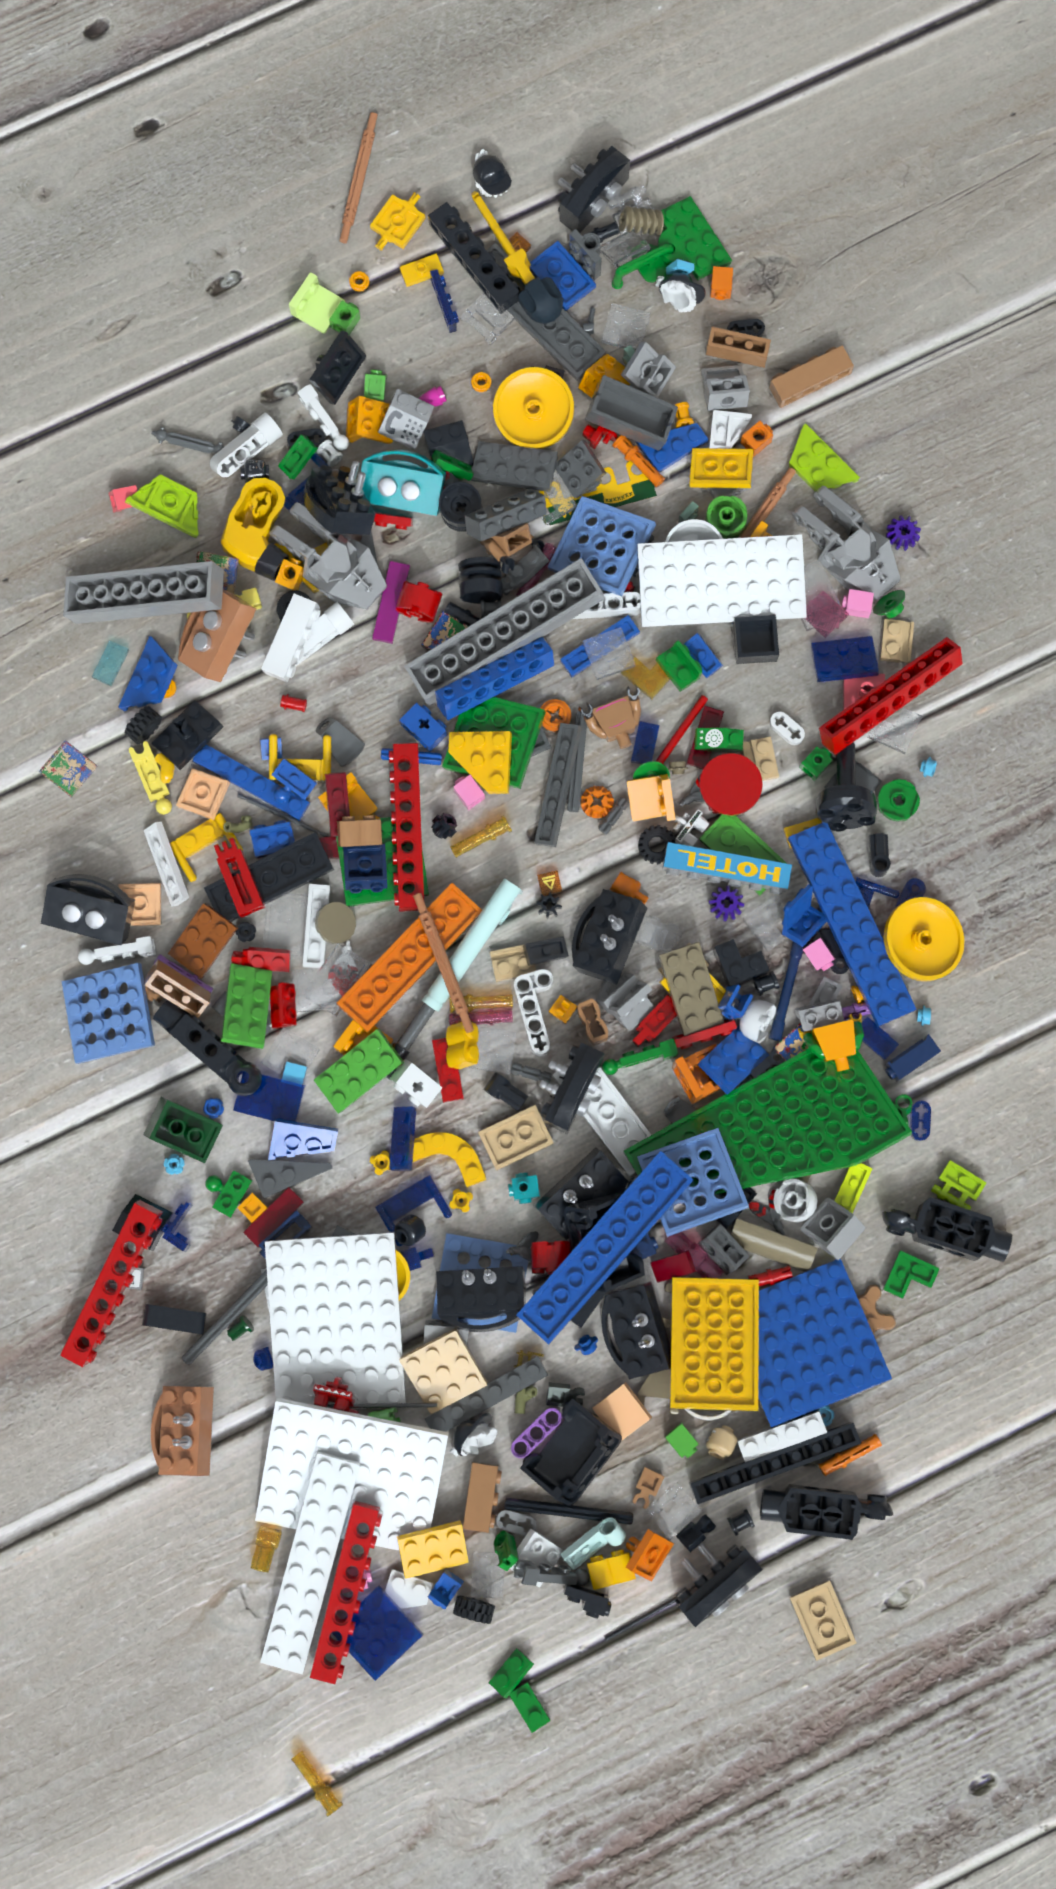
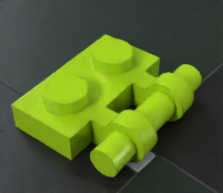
[931,1160,986,1210]

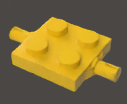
[370,192,426,251]

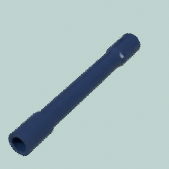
[769,941,805,1041]

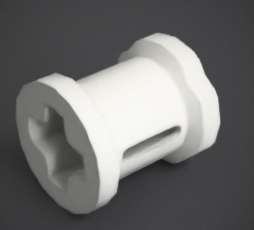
[316,439,343,467]

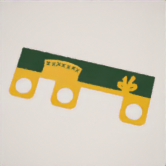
[539,461,657,526]

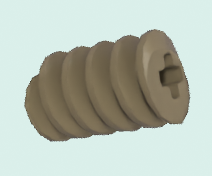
[619,206,664,236]

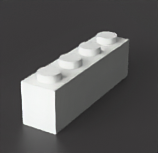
[261,594,321,682]
[737,1410,827,1462]

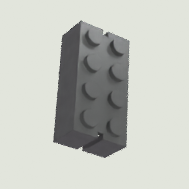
[585,375,678,451]

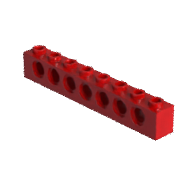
[819,637,963,755]
[389,743,424,912]
[60,1200,162,1368]
[310,1501,383,1684]

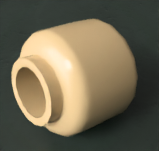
[706,1425,738,1460]

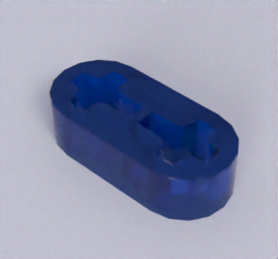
[910,1101,931,1141]

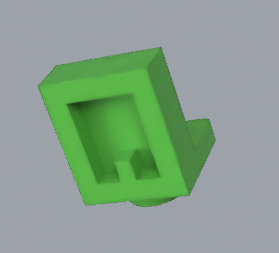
[364,369,387,400]

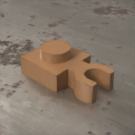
[633,1467,665,1509]

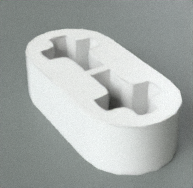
[770,712,805,745]

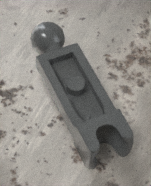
[514,1560,590,1586]

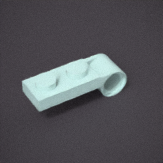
[560,1518,626,1571]

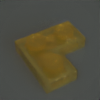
[621,657,670,700]

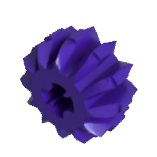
[886,515,921,551]
[709,886,744,922]

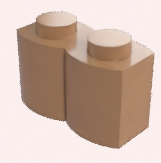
[337,815,382,847]
[578,998,608,1046]

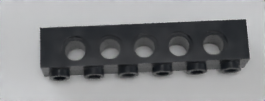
[428,202,520,314]

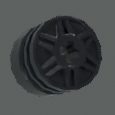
[439,482,483,532]
[458,557,503,604]

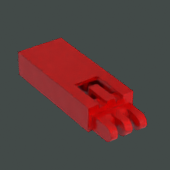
[214,837,266,918]

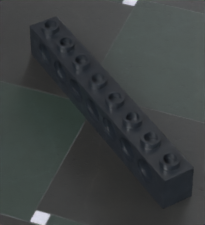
[689,1422,861,1504]

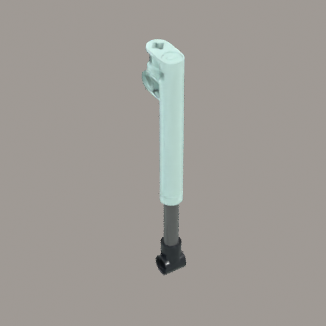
[386,878,523,1080]

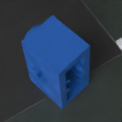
[399,702,447,752]

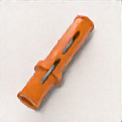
[818,1434,882,1477]

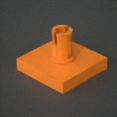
[626,1529,674,1582]

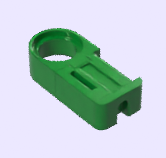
[493,1530,519,1571]

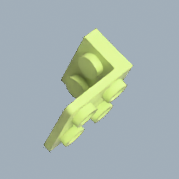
[289,272,345,334]

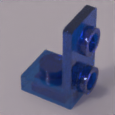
[162,1202,193,1252]

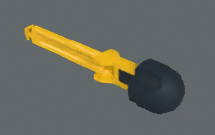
[471,191,563,324]

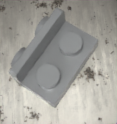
[795,999,844,1031]

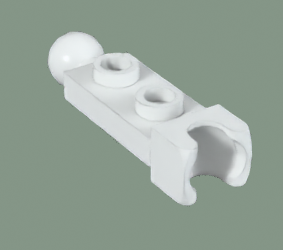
[297,384,349,451]
[78,936,156,965]

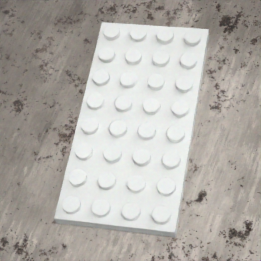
[637,535,807,627]

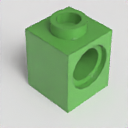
[329,300,361,335]
[665,1423,698,1458]

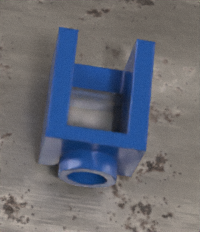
[718,984,754,1019]

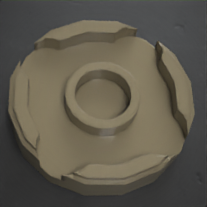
[315,902,356,944]

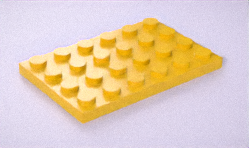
[670,1277,759,1411]

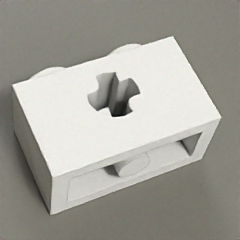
[390,1059,442,1108]

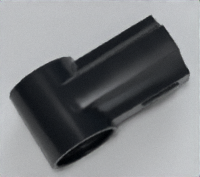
[869,833,891,877]
[483,1072,528,1111]

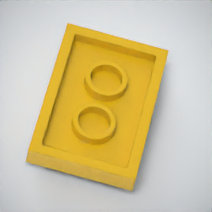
[689,448,754,488]
[396,1520,469,1579]

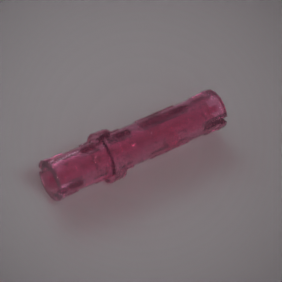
[516,543,557,597]
[449,1009,513,1026]

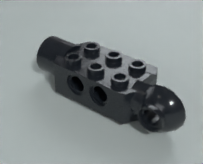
[153,1000,262,1096]
[882,1197,1012,1262]
[760,1484,894,1540]

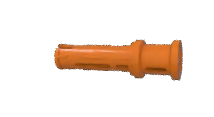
[612,435,665,487]

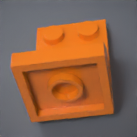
[672,1044,721,1104]

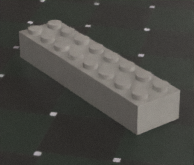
[63,561,224,624]

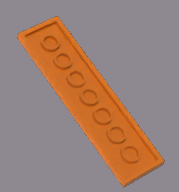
[336,883,482,1033]

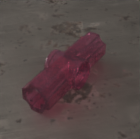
[664,1232,724,1279]

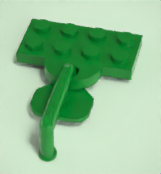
[611,196,732,289]

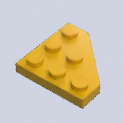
[448,731,512,794]

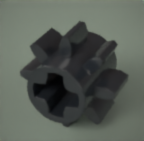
[431,813,457,839]
[536,892,562,919]

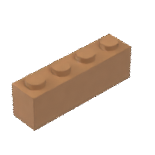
[769,345,854,408]

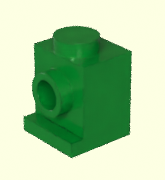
[799,746,833,781]

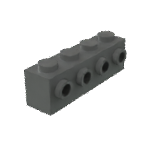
[465,489,547,542]

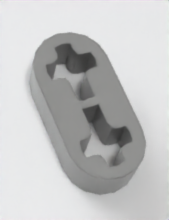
[496,1510,537,1536]

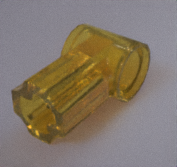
[250,1525,282,1573]

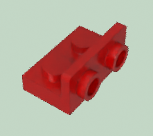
[270,982,297,1029]

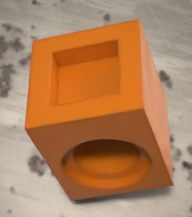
[710,266,733,300]
[740,421,773,457]

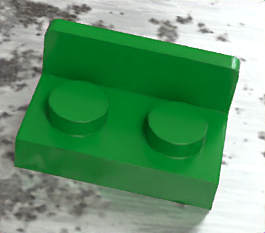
[656,640,702,692]

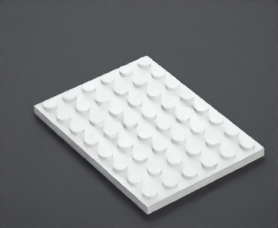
[265,1232,406,1409]
[255,1398,449,1550]

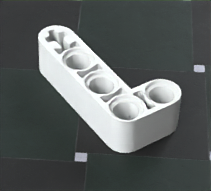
[573,592,641,619]
[514,969,553,1057]

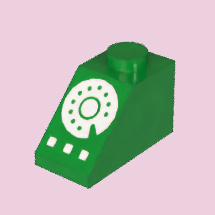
[694,728,744,753]

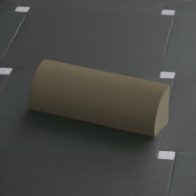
[730,1218,818,1272]

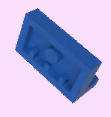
[249,820,295,858]

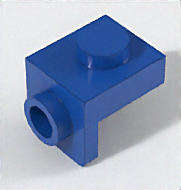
[427,1569,464,1609]

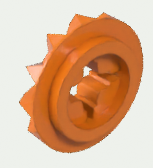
[540,699,571,732]
[581,785,614,818]

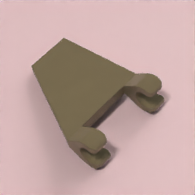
[636,1368,679,1415]

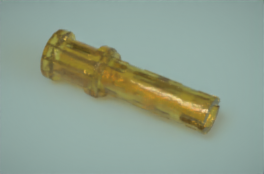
[450,815,512,858]
[449,993,513,1013]
[291,1750,343,1817]

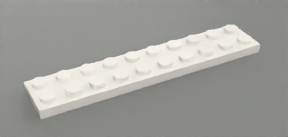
[260,1451,361,1675]

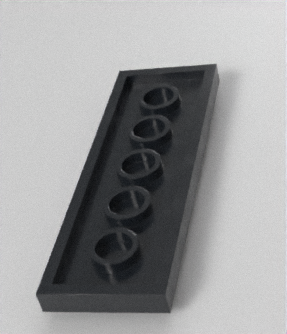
[204,832,334,922]

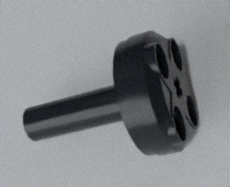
[816,742,877,832]

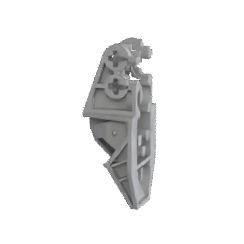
[792,486,901,601]
[269,502,387,610]

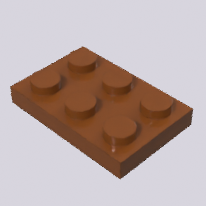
[168,903,238,979]

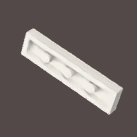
[144,822,189,907]
[303,884,331,969]

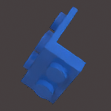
[782,884,827,947]

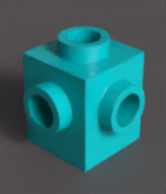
[508,1173,540,1204]

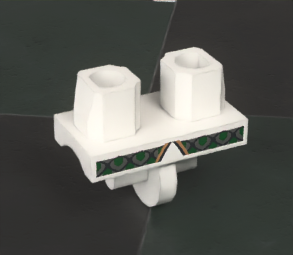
[673,810,710,847]

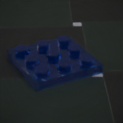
[332,1585,423,1681]

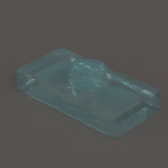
[92,641,129,686]

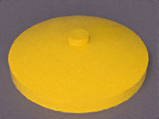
[493,367,574,449]
[884,897,964,981]

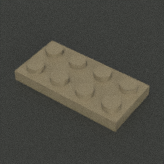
[658,942,724,1036]

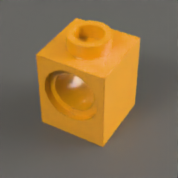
[275,557,304,590]

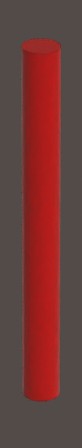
[655,695,708,764]

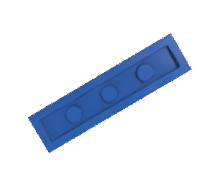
[560,615,640,678]

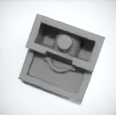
[621,342,676,398]
[701,365,750,411]

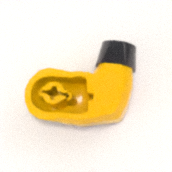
[221,478,289,581]

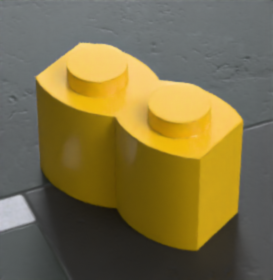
[446,1022,479,1069]
[586,1549,636,1590]

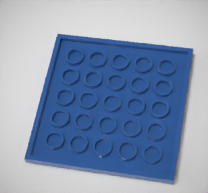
[758,1258,892,1428]

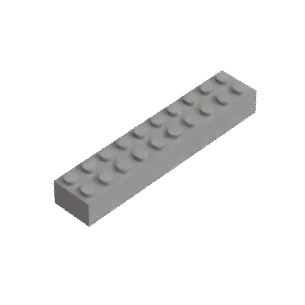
[404,558,605,706]

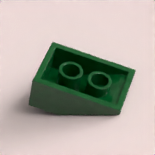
[143,1096,223,1163]

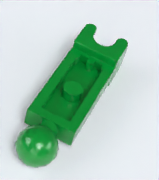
[602,1038,679,1075]

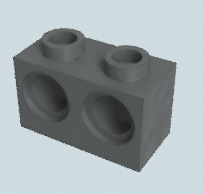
[698,1224,749,1275]

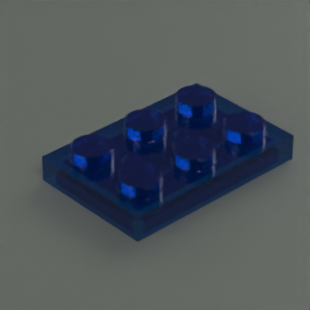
[811,636,879,683]
[233,1073,306,1122]

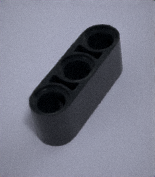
[142,1304,207,1335]

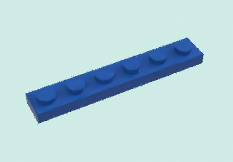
[193,745,310,821]

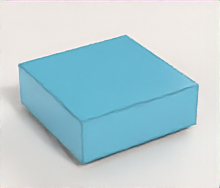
[666,259,694,275]
[281,1062,307,1087]

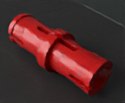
[748,1266,793,1287]

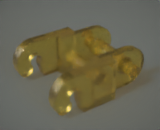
[513,1350,544,1367]

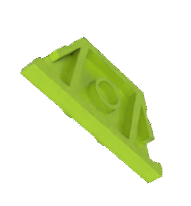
[789,423,860,491]
[125,474,199,538]

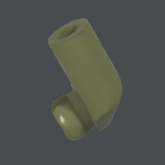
[223,815,253,833]
[514,1385,538,1414]

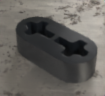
[727,319,765,337]
[287,428,326,449]

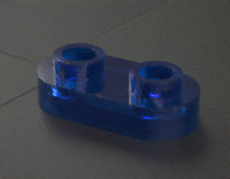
[895,878,926,908]

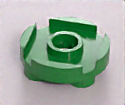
[877,779,920,822]

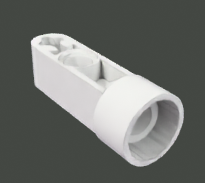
[210,413,283,477]
[295,602,354,666]

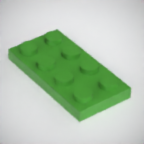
[699,814,787,896]
[221,963,272,1049]
[314,1029,404,1114]

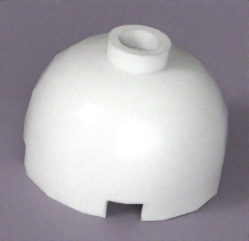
[738,1000,776,1043]
[774,1179,818,1222]

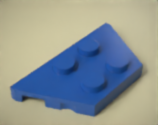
[118,636,178,711]

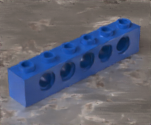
[435,637,554,720]

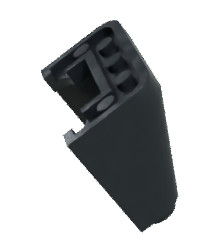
[564,1192,645,1292]
[520,1398,622,1506]

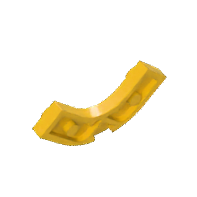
[405,1132,486,1187]

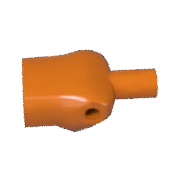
[609,872,649,905]

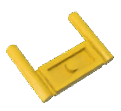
[269,734,331,781]
[170,813,243,882]

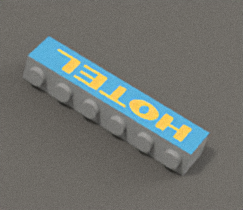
[662,842,792,894]

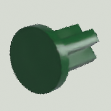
[227,1315,254,1341]

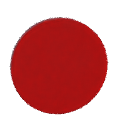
[699,753,763,816]

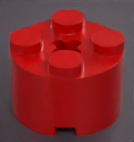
[395,581,443,623]
[531,1241,572,1274]

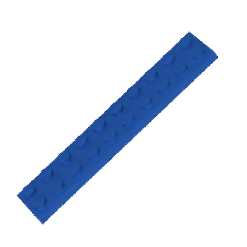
[788,823,917,1027]
[516,1151,694,1345]

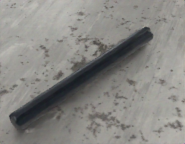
[504,1498,634,1525]

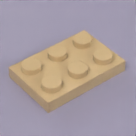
[478,1105,554,1171]
[789,1580,856,1661]

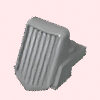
[595,972,654,1030]

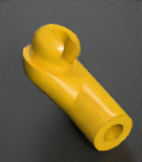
[155,753,175,783]

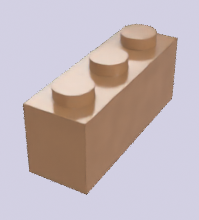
[706,327,771,368]
[144,959,211,1018]
[463,1462,502,1533]

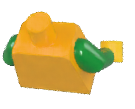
[798,1013,864,1072]

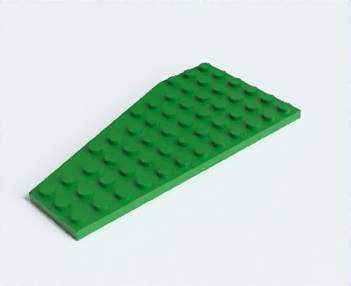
[623,1049,912,1198]

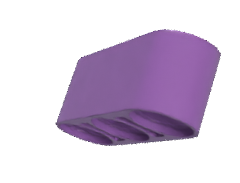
[511,1408,562,1458]

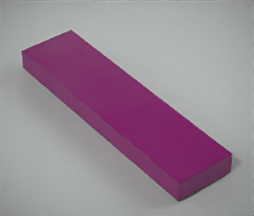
[372,561,410,644]

